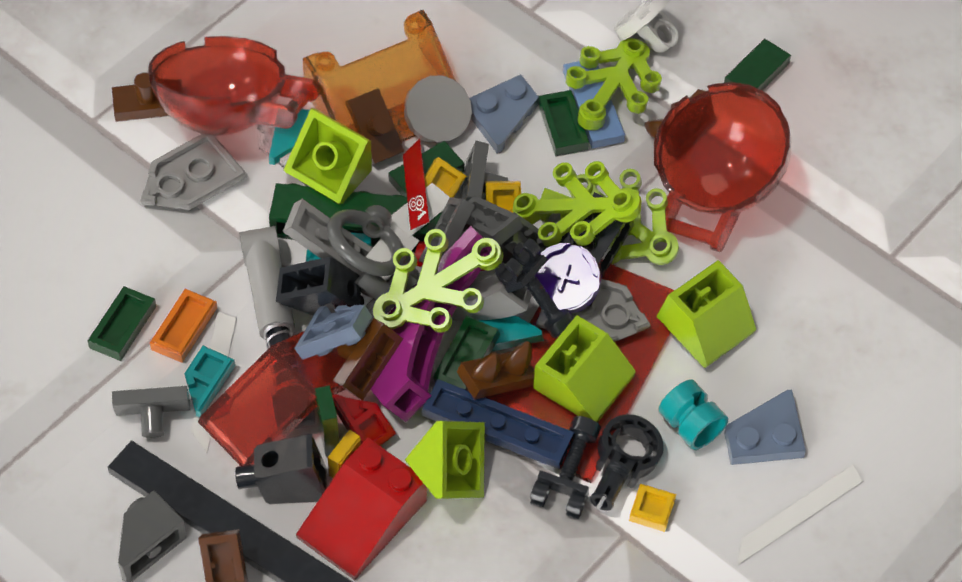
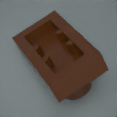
[112,72,183,122]
[345,88,405,165]
[333,318,403,400]
[198,529,248,582]

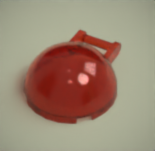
[148,36,321,136]
[654,82,791,252]

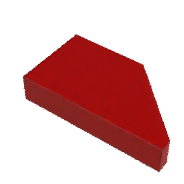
[332,394,396,446]

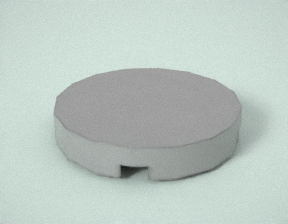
[404,75,472,144]

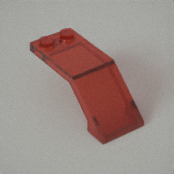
[198,330,366,466]

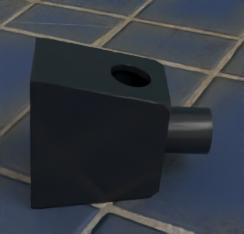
[276,256,364,316]
[235,434,327,504]

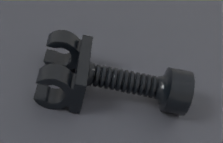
[495,238,574,338]
[530,416,601,519]

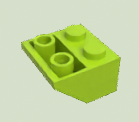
[656,260,756,368]
[534,315,636,422]

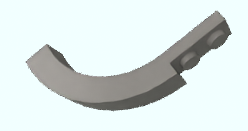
[283,199,532,321]

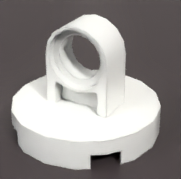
[614,0,679,53]

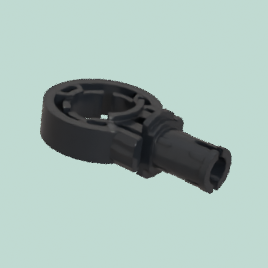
[590,414,664,511]

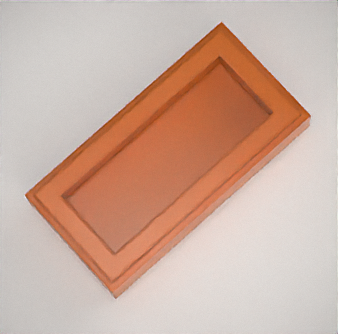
[150,289,217,363]

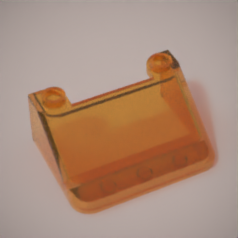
[302,10,456,142]

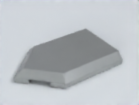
[140,130,247,210]
[536,279,650,342]

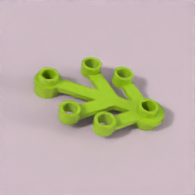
[565,38,662,130]
[513,161,642,247]
[569,169,679,265]
[373,229,503,332]

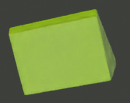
[283,108,372,204]
[404,421,485,499]

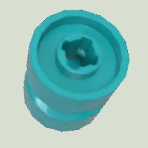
[658,379,728,450]

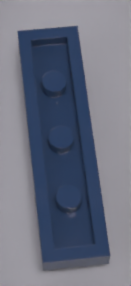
[422,379,574,469]

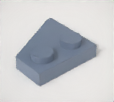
[470,74,539,153]
[294,305,372,360]
[724,390,806,465]

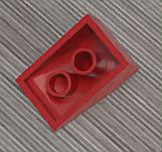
[296,438,427,581]

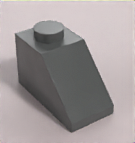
[118,490,187,582]

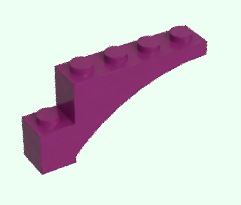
[371,226,492,422]

